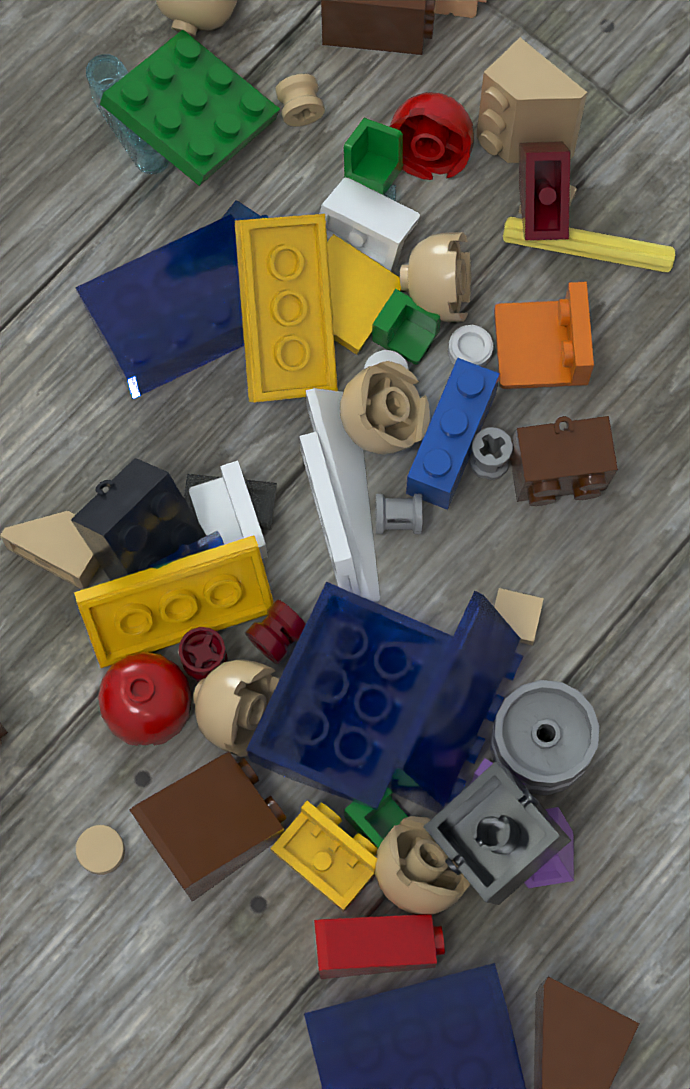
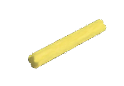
[503,217,675,272]

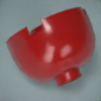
[389,92,474,180]
[98,651,192,746]

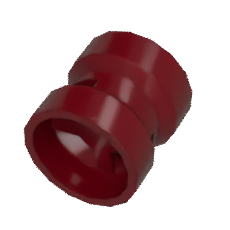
[245,599,310,664]
[178,627,228,682]

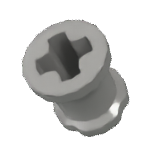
[470,427,513,480]
[375,494,422,534]

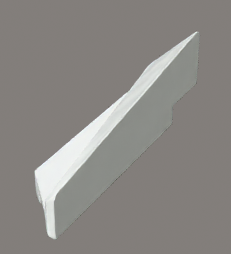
[299,388,380,611]

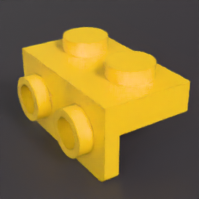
[270,801,378,912]

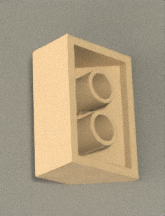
[476,37,587,163]

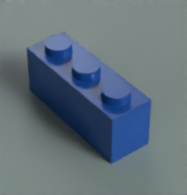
[406,358,500,510]

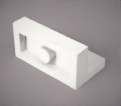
[319,177,420,272]
[189,461,268,559]

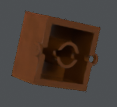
[510,416,618,506]

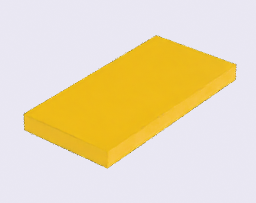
[235,214,338,403]
[74,535,274,668]

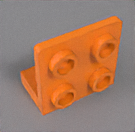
[494,282,594,389]

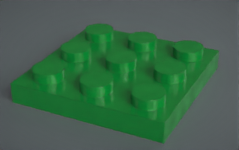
[100,30,280,186]

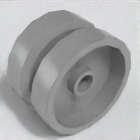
[490,680,600,795]

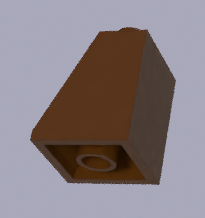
[321,0,436,55]
[129,751,287,902]
[534,976,640,1089]

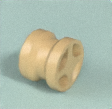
[276,74,325,126]

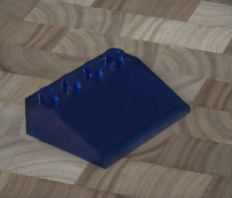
[75,214,244,399]
[246,582,455,810]
[391,591,524,813]
[304,963,526,1089]

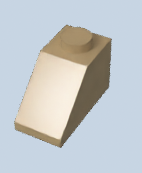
[0,511,100,590]

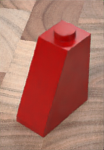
[314,914,445,979]

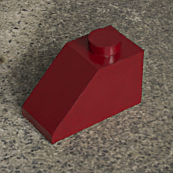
[519,141,571,240]

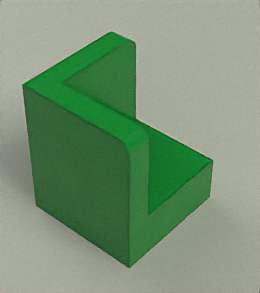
[343,118,403,195]
[372,289,441,365]
[344,778,408,849]

